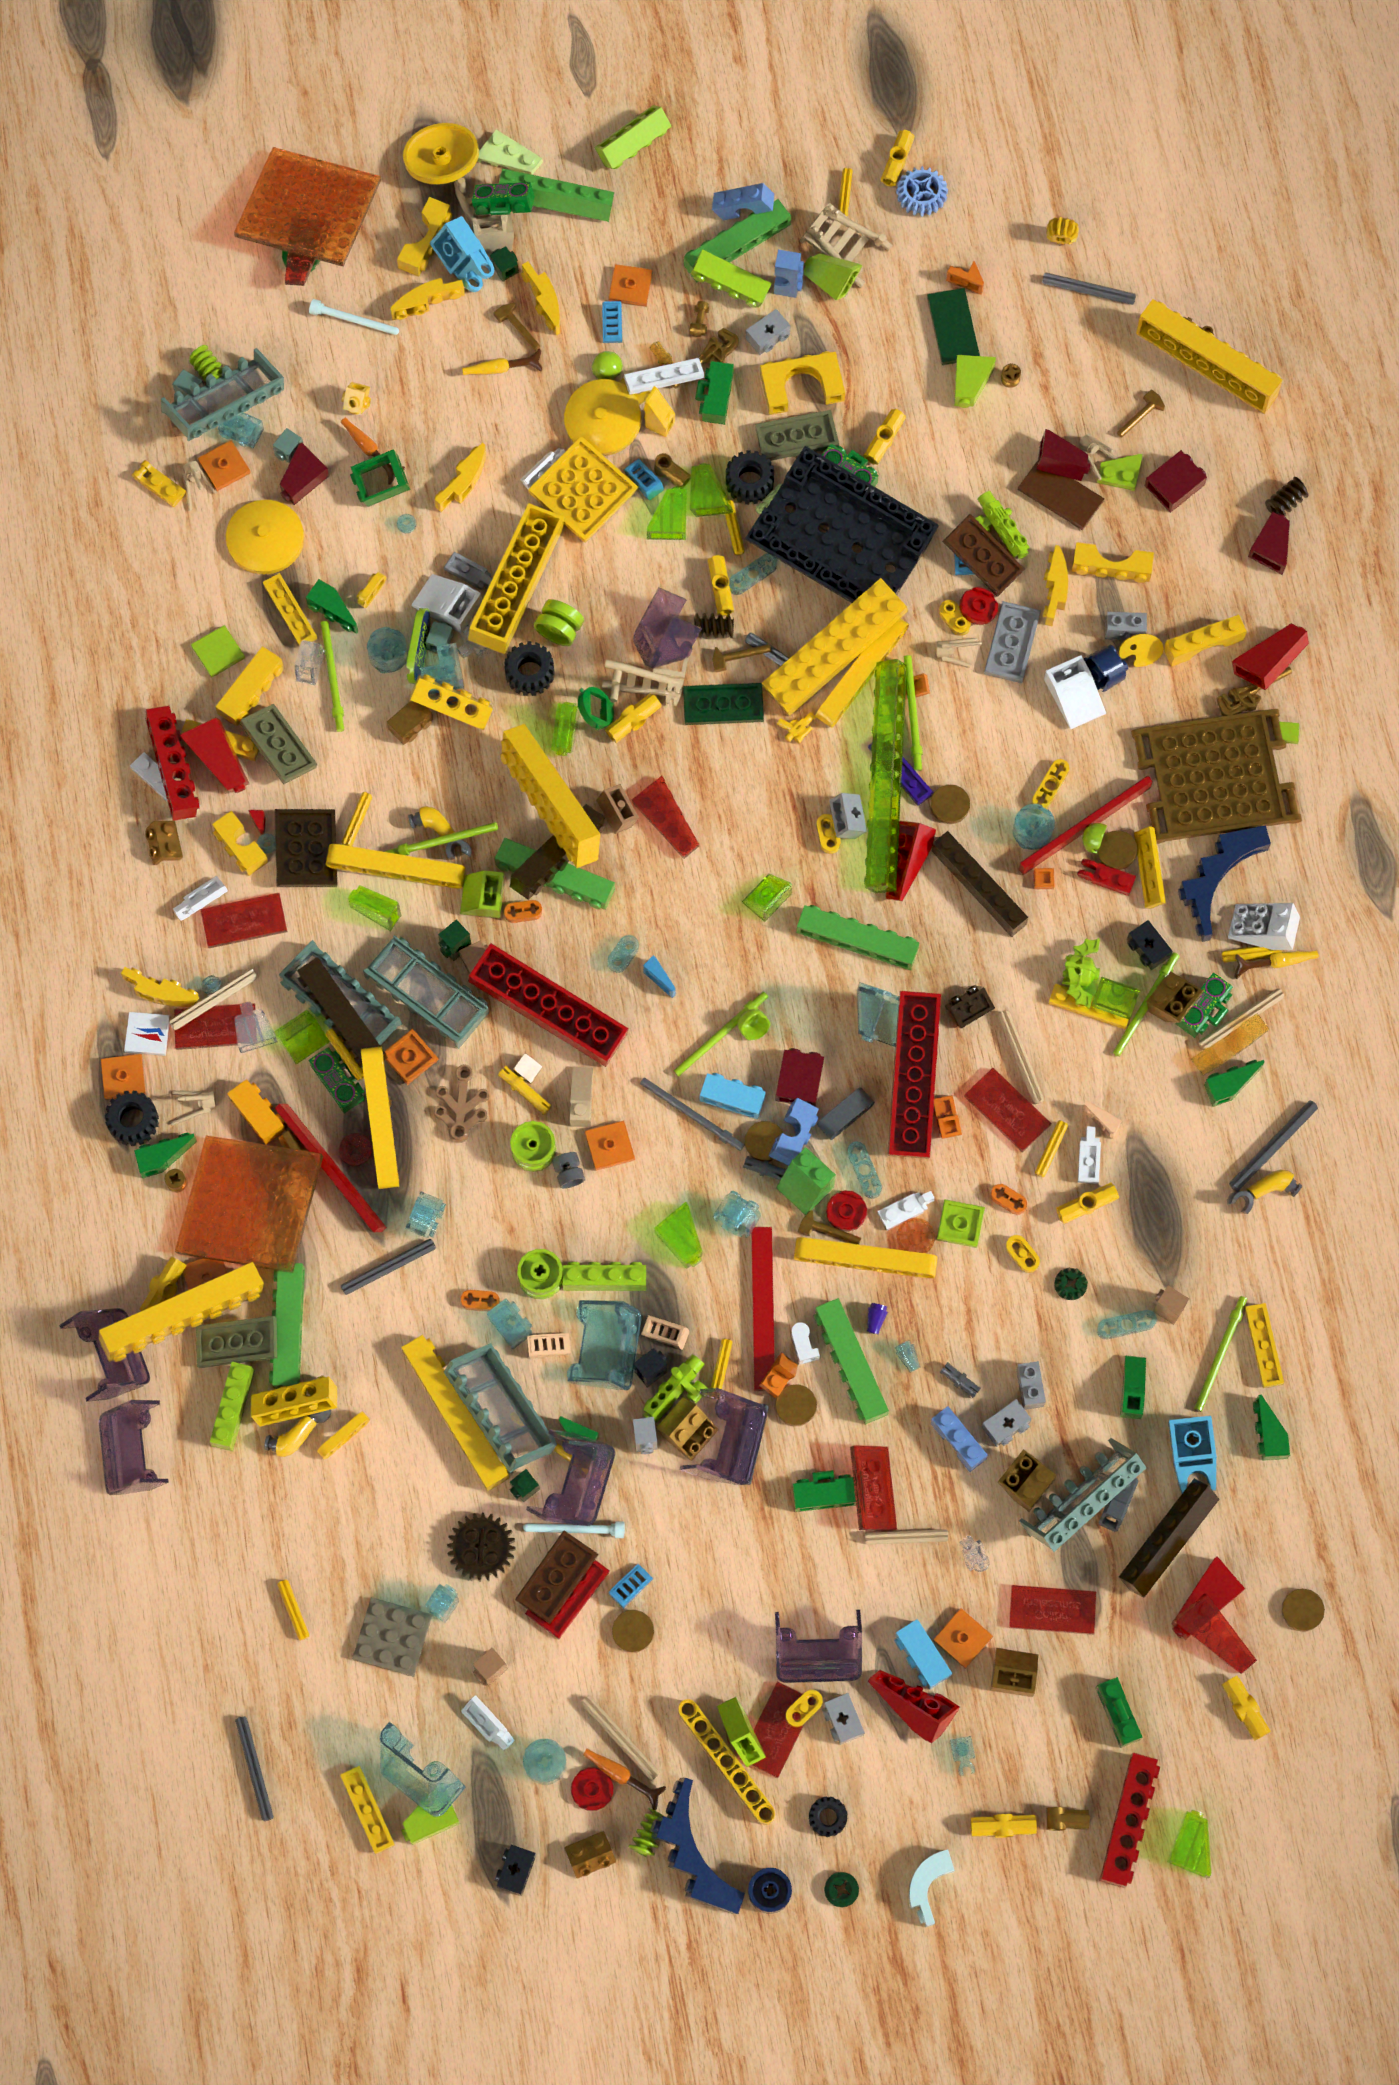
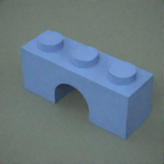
[712,183,774,221]
[774,249,804,298]
[769,1098,819,1166]
[930,1406,988,1472]

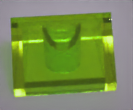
[742,874,792,922]
[1092,976,1141,1020]
[273,1010,329,1065]

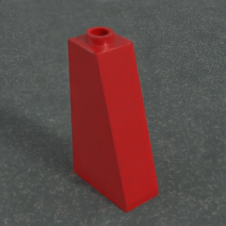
[1232,623,1309,691]
[180,717,250,793]
[1171,1556,1245,1640]

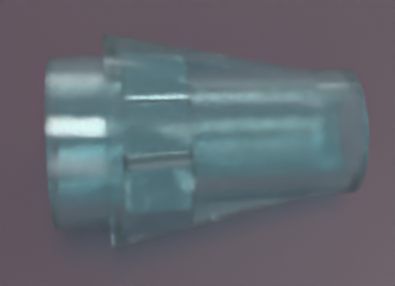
[895,1340,921,1372]

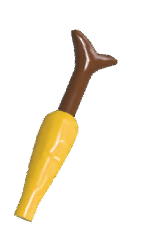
[462,349,542,375]
[1235,950,1319,979]

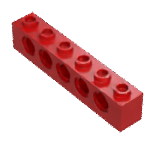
[145,705,200,821]
[1099,1753,1160,1888]

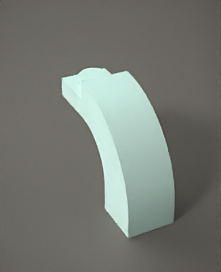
[909,1849,955,1927]

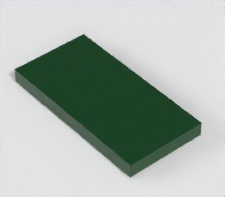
[927,288,980,365]
[683,683,764,725]

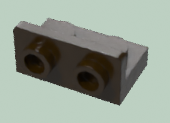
[945,985,995,1028]

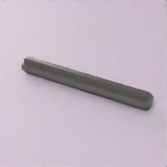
[1042,272,1136,305]
[341,1239,436,1295]
[235,1716,274,1821]

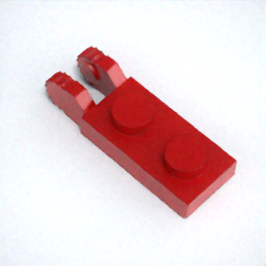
[1077,858,1136,896]

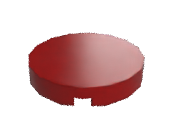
[959,587,998,625]
[826,1190,867,1232]
[571,1768,613,1811]

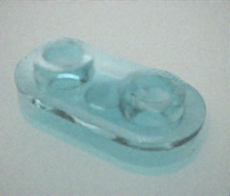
[608,935,639,973]

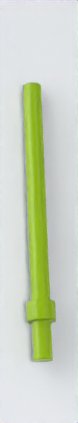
[321,621,344,732]
[904,655,923,771]
[384,822,498,855]
[1113,952,1180,1057]
[673,991,768,1077]
[1194,1296,1247,1412]

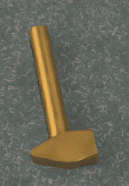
[493,303,540,351]
[1117,389,1165,438]
[712,644,771,672]
[798,1210,861,1244]

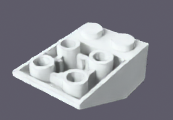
[411,574,482,634]
[1044,655,1106,730]
[1228,903,1300,950]

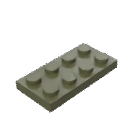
[755,410,839,461]
[240,704,317,785]
[196,1316,277,1368]

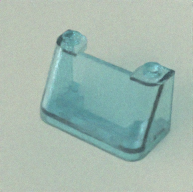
[857,982,899,1047]
[567,1300,641,1390]
[380,1721,466,1817]

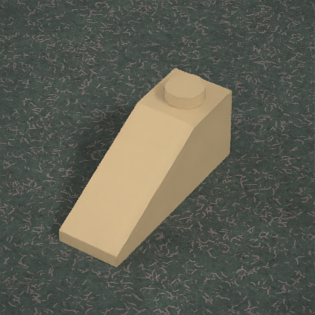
[570,1067,593,1127]

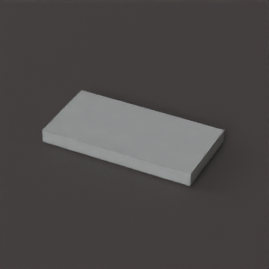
[984,601,1041,683]

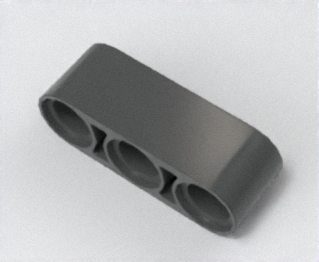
[817,1087,875,1140]

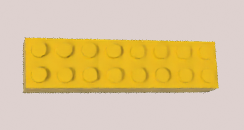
[1136,299,1283,414]
[468,503,565,654]
[762,578,908,716]
[500,724,600,868]
[99,1262,264,1362]

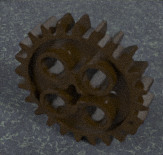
[447,1512,516,1582]

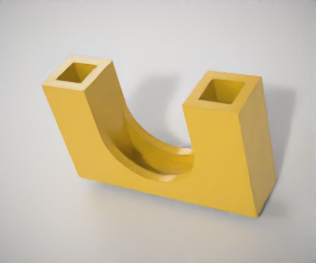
[760,351,845,415]

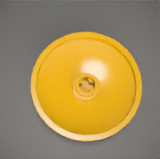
[403,123,479,184]
[564,379,642,456]
[225,500,304,574]

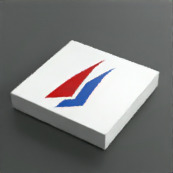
[124,1012,171,1056]

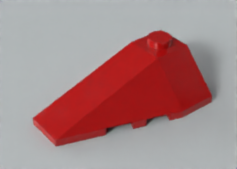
[886,820,937,901]
[868,1670,960,1744]

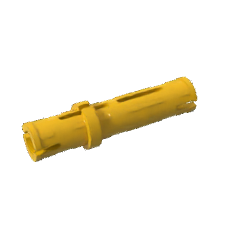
[498,1066,552,1115]

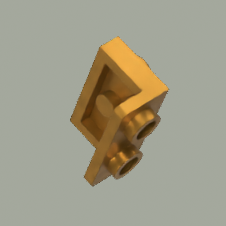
[145,821,183,865]
[564,1831,616,1879]

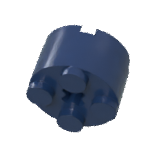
[1084,645,1128,692]
[748,1868,792,1914]

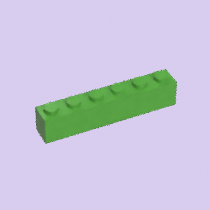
[499,168,614,222]
[684,199,791,283]
[495,837,615,910]
[796,905,920,970]
[269,1263,305,1389]
[813,1298,889,1425]

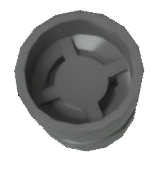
[552,1152,585,1189]

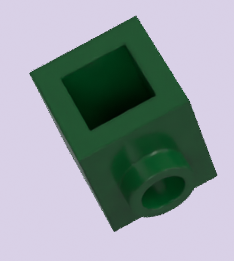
[490,246,519,282]
[509,1469,540,1502]

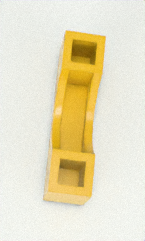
[397,197,453,277]
[1072,542,1154,583]
[1164,614,1247,667]

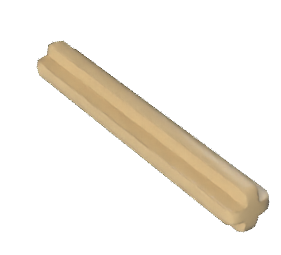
[865,1529,948,1545]

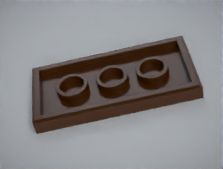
[1018,461,1105,531]
[942,514,1025,597]
[515,1530,599,1625]

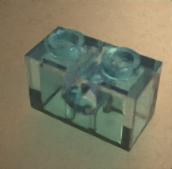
[217,412,264,448]
[486,1298,533,1350]
[425,1584,460,1623]

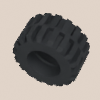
[726,450,774,505]
[504,641,554,696]
[105,1090,159,1146]

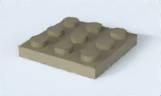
[352,1597,433,1677]

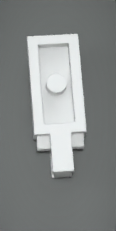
[520,448,566,489]
[173,876,228,921]
[1078,1126,1101,1184]
[877,1191,935,1231]
[461,1695,515,1750]

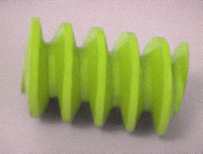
[189,345,223,382]
[628,1808,665,1857]

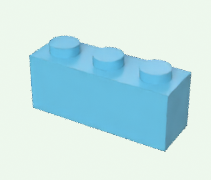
[700,1073,766,1120]
[894,1619,952,1690]

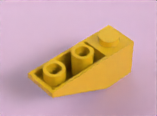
[643,386,675,437]

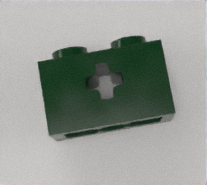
[438,919,472,961]

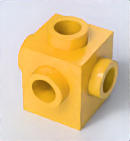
[341,382,371,415]

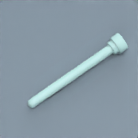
[309,299,399,335]
[523,1521,625,1538]

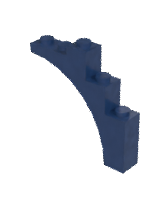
[1178,825,1271,942]
[651,1777,745,1914]

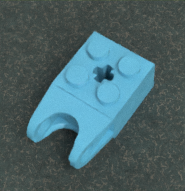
[430,216,494,292]
[1168,1416,1217,1493]

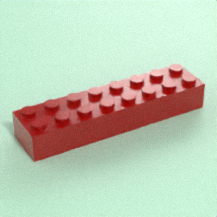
[468,943,629,1067]
[888,991,941,1159]

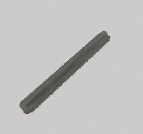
[1229,1100,1318,1191]

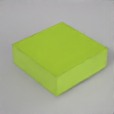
[1279,721,1299,744]

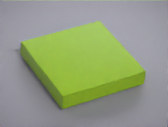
[191,625,245,678]
[937,1199,985,1248]

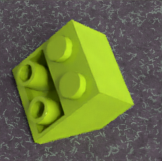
[460,870,505,918]

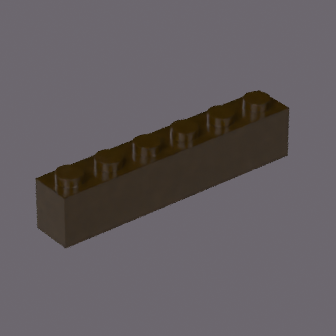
[509,804,605,900]
[932,831,1028,937]
[297,957,388,1068]
[1119,1478,1220,1598]

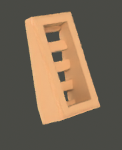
[1082,1101,1122,1139]
[641,1315,689,1350]
[527,1333,571,1359]

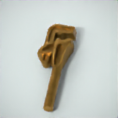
[672,328,739,389]
[1217,666,1292,716]

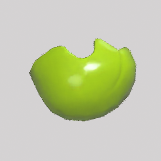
[591,351,623,380]
[1082,823,1107,853]
[738,1009,770,1041]

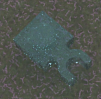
[950,1736,975,1776]

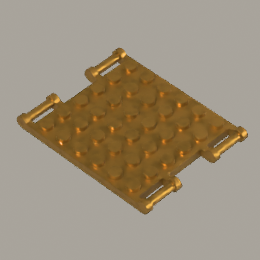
[1131,709,1302,844]

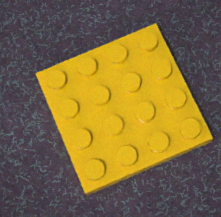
[528,436,638,543]

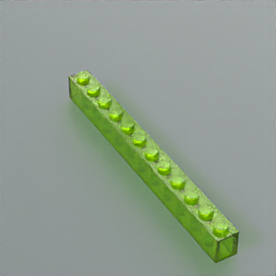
[864,659,907,894]

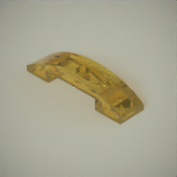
[1191,1013,1269,1076]

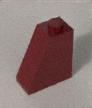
[1037,429,1090,481]
[280,442,329,505]
[1248,512,1290,575]

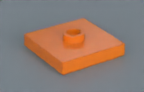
[609,264,653,307]
[197,440,251,491]
[385,1029,439,1085]
[101,1054,146,1100]
[585,1121,635,1171]
[183,1252,227,1290]
[933,1608,993,1669]

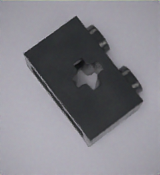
[1127,920,1173,970]
[634,1348,667,1388]
[495,1844,536,1896]

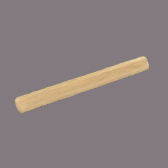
[169,969,257,1030]
[1198,989,1284,1051]
[998,1010,1044,1104]
[581,1695,659,1781]

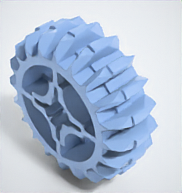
[896,166,948,217]

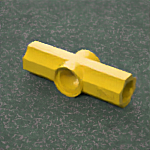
[880,129,915,187]
[863,409,906,465]
[707,555,734,616]
[605,693,661,743]
[1056,1182,1119,1225]
[139,1256,187,1311]
[1221,1675,1271,1741]
[970,1814,1037,1838]

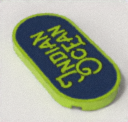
[406,608,431,684]

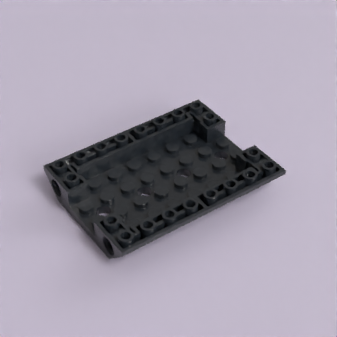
[745,446,939,603]

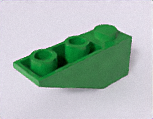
[306,579,358,634]
[1204,1060,1265,1107]
[134,1133,197,1178]
[1120,1355,1146,1420]
[1253,1395,1290,1461]

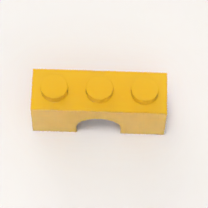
[212,811,268,876]

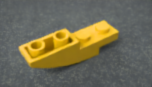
[521,261,560,335]
[390,278,465,320]
[434,442,486,512]
[1043,545,1068,626]
[121,967,200,1007]

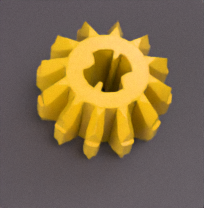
[1046,217,1079,245]

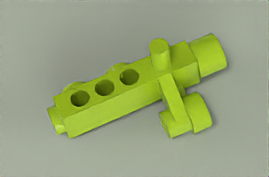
[975,491,1030,559]
[642,1354,710,1423]

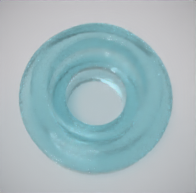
[397,514,416,533]
[257,834,276,853]
[201,975,221,994]

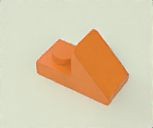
[946,261,984,295]
[759,1352,798,1398]

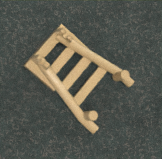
[454,173,514,254]
[799,203,893,288]
[602,656,689,706]

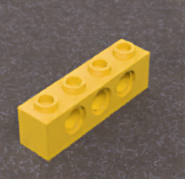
[410,674,493,730]
[251,1376,337,1427]

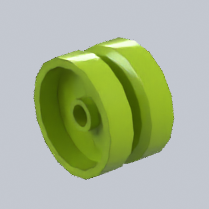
[533,599,584,646]
[510,1121,556,1172]
[517,1249,563,1299]

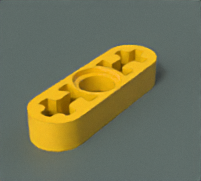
[1032,759,1069,812]
[317,1411,370,1460]

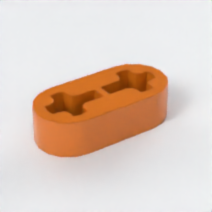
[504,900,542,923]
[991,1184,1027,1215]
[461,1290,500,1312]

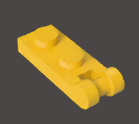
[131,460,186,507]

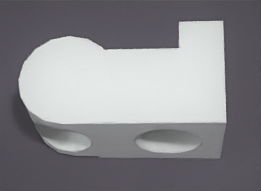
[791,1322,820,1365]

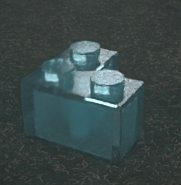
[420,643,464,694]

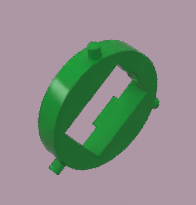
[578,687,614,730]

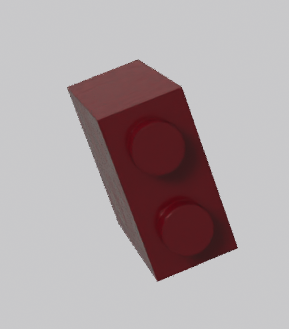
[1144,450,1207,513]
[775,1048,824,1107]

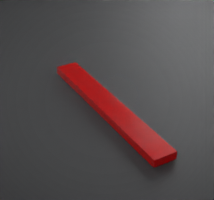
[1019,776,1153,875]
[275,1103,387,1232]
[751,1227,775,1391]

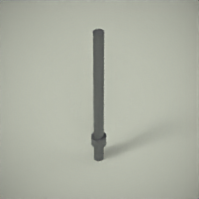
[640,1077,745,1151]

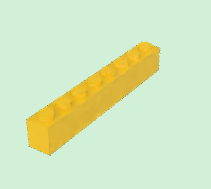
[401,1335,509,1491]

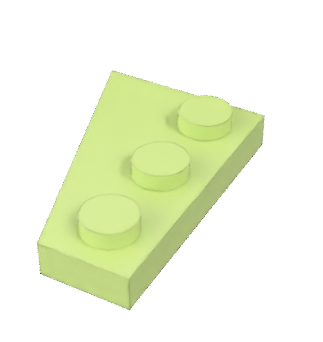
[477,129,543,175]

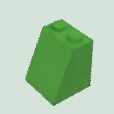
[776,1147,836,1215]

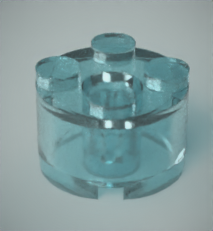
[367,627,408,674]
[1013,804,1055,850]
[405,1191,446,1238]
[713,1191,761,1238]
[523,1739,567,1785]

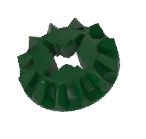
[1054,1267,1088,1300]
[824,1872,859,1908]

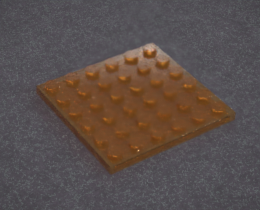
[234,147,381,267]
[175,1135,323,1273]

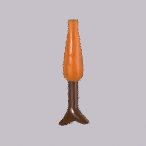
[340,417,405,485]
[583,1748,666,1811]

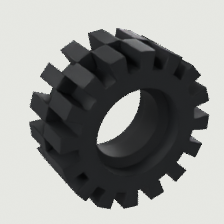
[809,1796,848,1837]

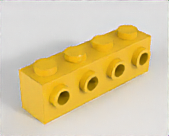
[215,646,283,727]

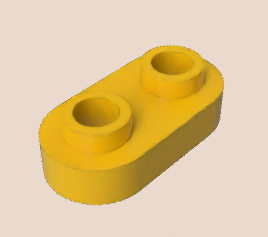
[357,572,386,608]
[939,600,971,636]
[816,814,841,854]
[1006,1235,1040,1273]
[786,1690,823,1727]

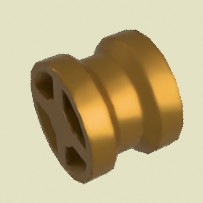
[1001,363,1021,388]
[164,1169,187,1193]

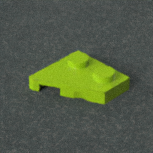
[1097,454,1143,491]

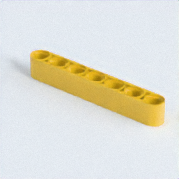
[815,618,910,728]
[326,844,466,889]
[361,1046,399,1189]
[794,1237,938,1279]
[678,1699,775,1825]

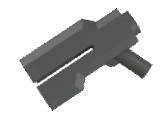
[1098,1478,1139,1532]

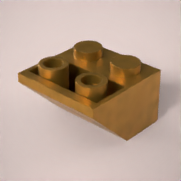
[1146,971,1203,1023]
[656,1397,719,1461]
[998,1449,1057,1512]
[990,1648,1039,1697]

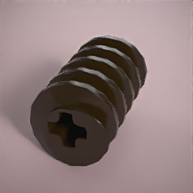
[1265,477,1309,516]
[694,613,734,638]

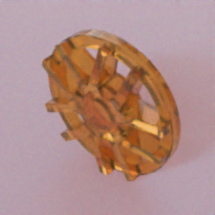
[896,1218,935,1253]

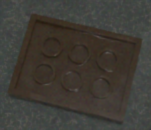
[275,809,338,887]

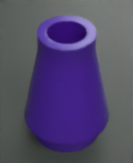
[867,1303,888,1334]

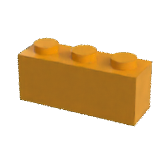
[227,1079,285,1145]

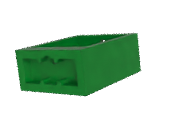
[350,449,411,507]

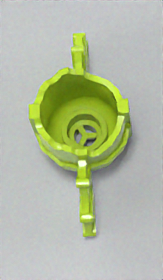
[1062,938,1100,1009]

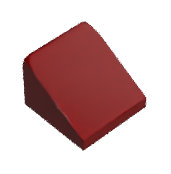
[248,810,266,836]

